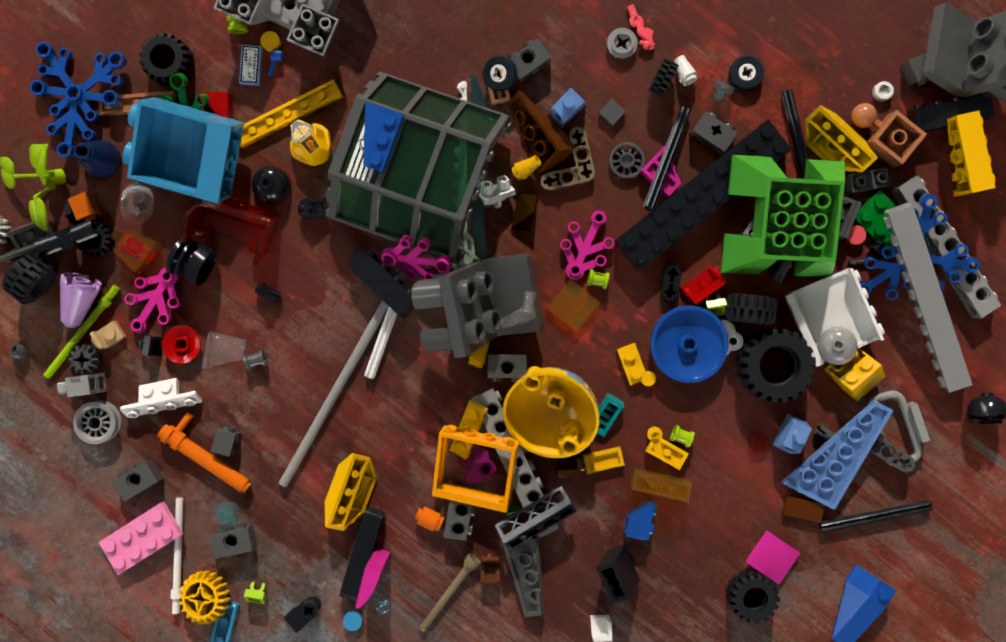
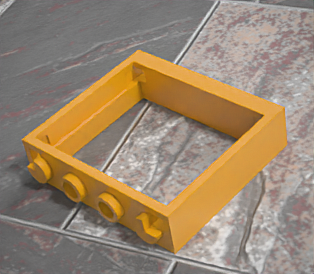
[432,425,520,513]

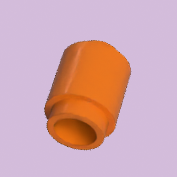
[415,506,445,532]

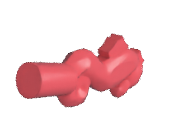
[627,4,655,50]

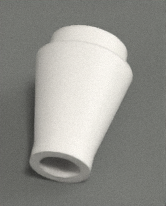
[674,55,697,86]

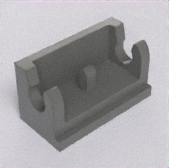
[838,196,862,240]

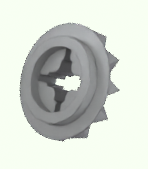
[607,28,638,59]

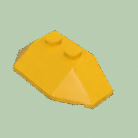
[805,105,878,172]
[325,453,377,531]

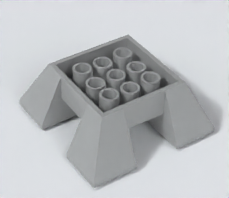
[214,0,340,57]

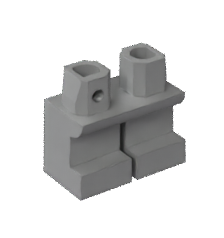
[57,373,107,397]

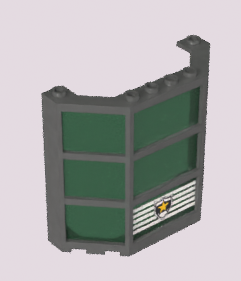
[326,71,512,265]

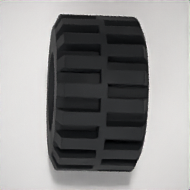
[139,33,195,87]
[1,252,58,305]
[725,293,778,325]
[726,569,780,624]

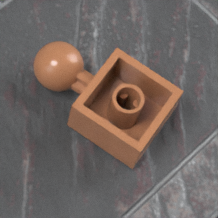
[851,103,927,168]

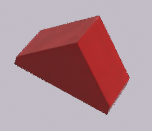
[198,92,233,119]

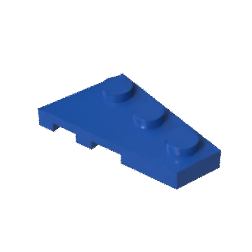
[363,101,405,173]

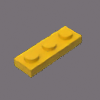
[450,400,488,460]

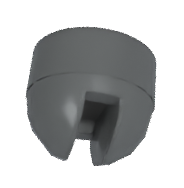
[10,343,28,359]

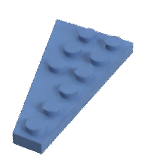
[782,400,893,510]

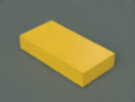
[583,446,625,474]

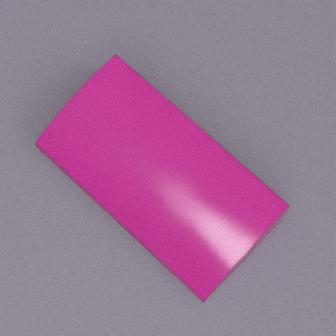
[355,548,390,609]

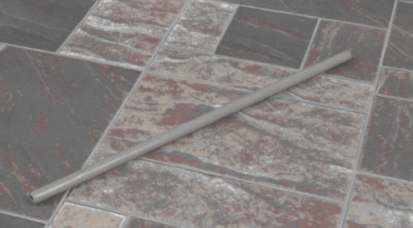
[279,217,437,487]

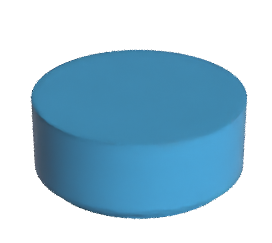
[343,610,363,631]

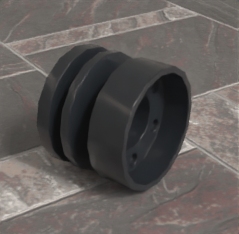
[166,236,217,287]

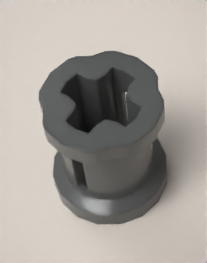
[243,349,268,371]

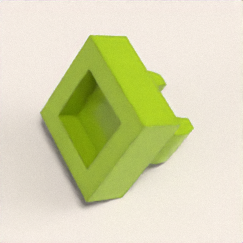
[705,294,727,316]
[244,582,267,604]

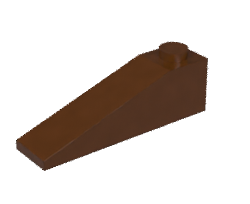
[508,91,575,175]

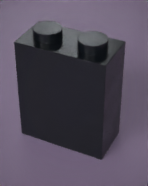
[596,545,640,604]

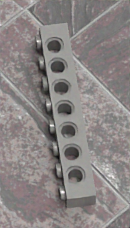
[891,176,1001,318]
[472,388,559,538]

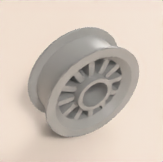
[73,401,122,444]

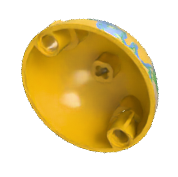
[503,366,599,458]

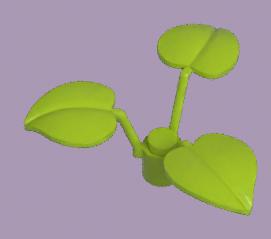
[0,144,66,232]

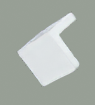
[590,615,612,642]

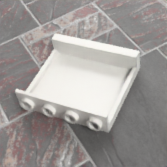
[783,268,885,367]

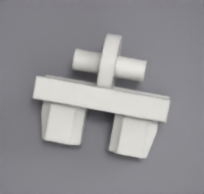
[479,175,516,209]

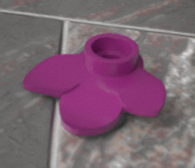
[459,445,496,484]

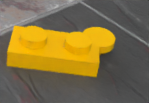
[616,343,656,386]
[645,426,689,470]

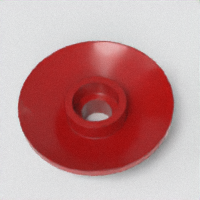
[162,325,201,364]

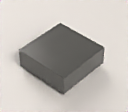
[599,98,626,127]

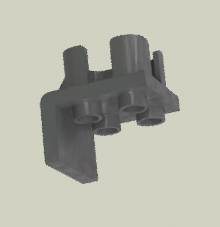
[923,2,1006,102]
[411,253,544,358]

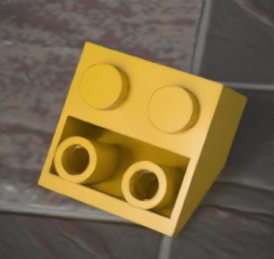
[825,348,886,402]

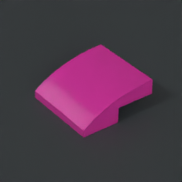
[745,530,800,584]

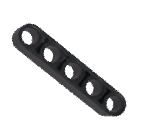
[339,506,385,602]

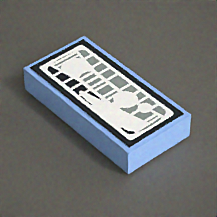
[239,45,263,86]

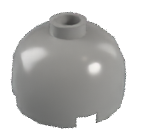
[817,327,858,365]

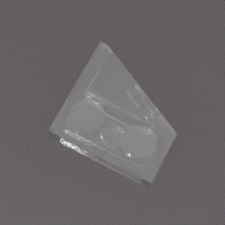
[202,331,248,369]

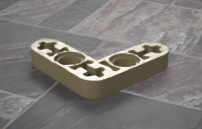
[540,127,595,191]

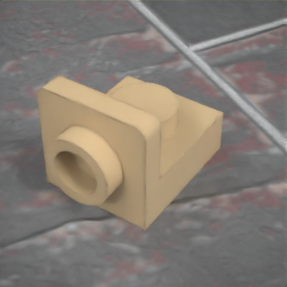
[90,321,127,350]

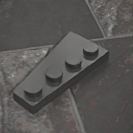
[503,536,545,617]

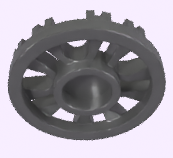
[609,142,645,178]

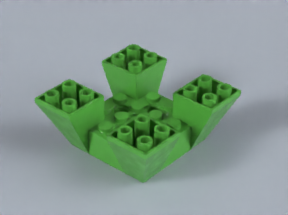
[721,155,845,277]

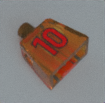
[111,229,163,273]

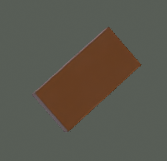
[782,495,825,523]

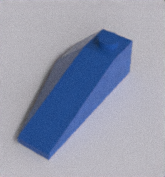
[831,564,896,642]

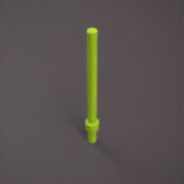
[43,285,120,379]

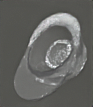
[120,181,154,225]

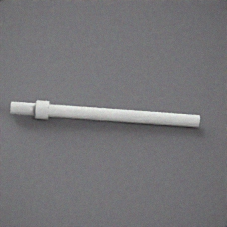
[170,498,184,614]

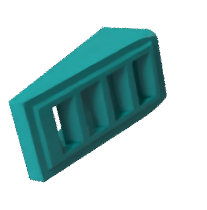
[597,393,624,437]

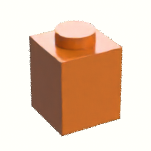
[68,192,102,222]

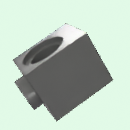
[211,425,241,457]

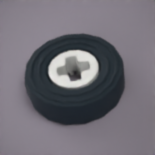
[483,55,518,91]
[728,55,764,91]

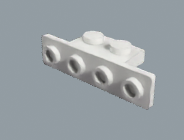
[120,378,202,418]

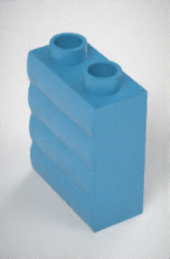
[122,97,244,204]

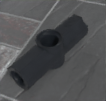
[34,220,99,257]

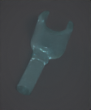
[370,593,390,614]

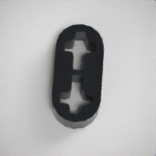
[660,265,682,301]

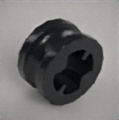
[868,240,889,259]

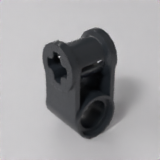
[283,596,321,633]

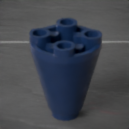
[74,140,122,179]

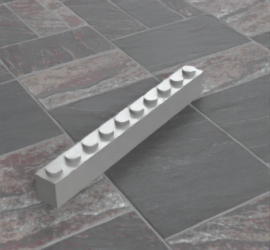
[883,202,973,393]

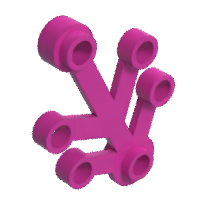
[560,210,614,280]
[381,235,452,280]
[124,267,181,333]

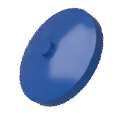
[650,306,728,383]

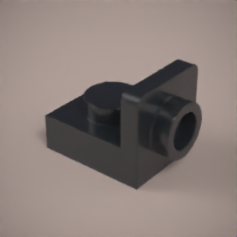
[298,197,328,221]

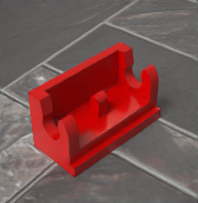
[680,266,727,305]

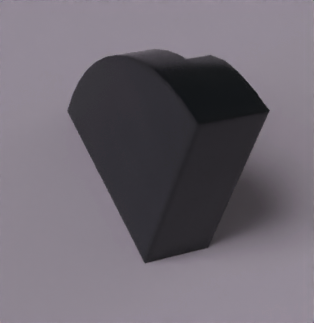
[64,203,83,226]

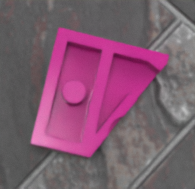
[640,145,681,199]

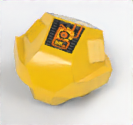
[290,119,332,166]

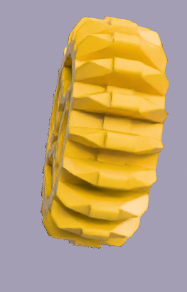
[178,570,231,625]

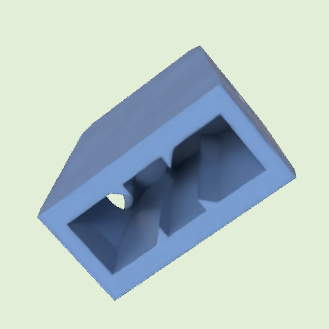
[548,88,586,130]
[772,413,812,454]

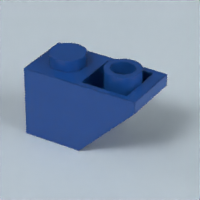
[623,498,657,541]

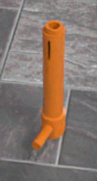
[157,412,251,493]

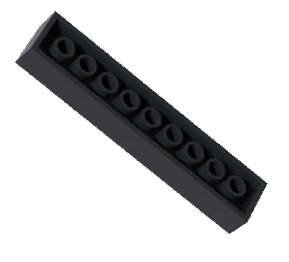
[614,119,792,271]

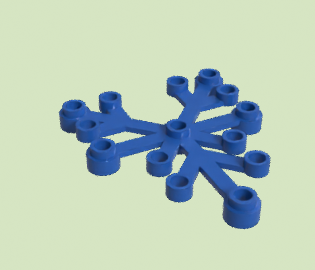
[30,42,127,159]
[859,193,980,300]

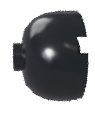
[251,166,291,205]
[967,393,1006,425]

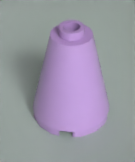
[60,272,102,328]

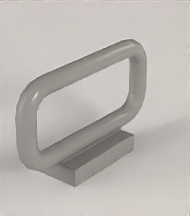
[867,390,930,466]

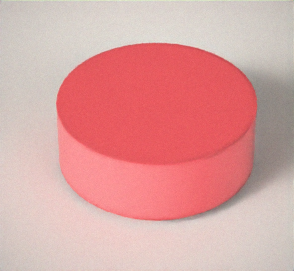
[846,225,866,245]

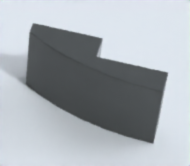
[845,167,890,194]

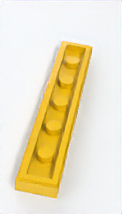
[240,79,344,148]

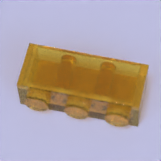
[628,467,692,502]

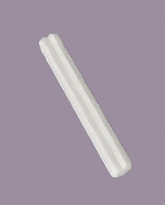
[364,307,397,379]

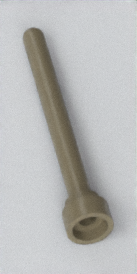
[419,554,481,632]

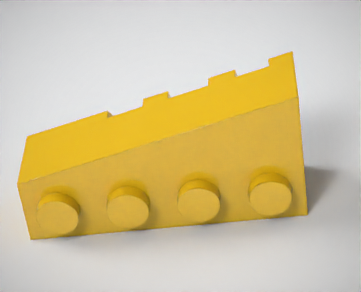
[947,110,996,197]

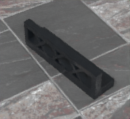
[495,485,577,551]

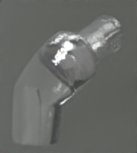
[500,291,537,329]

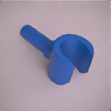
[268,50,284,77]

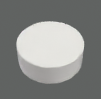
[872,81,894,102]

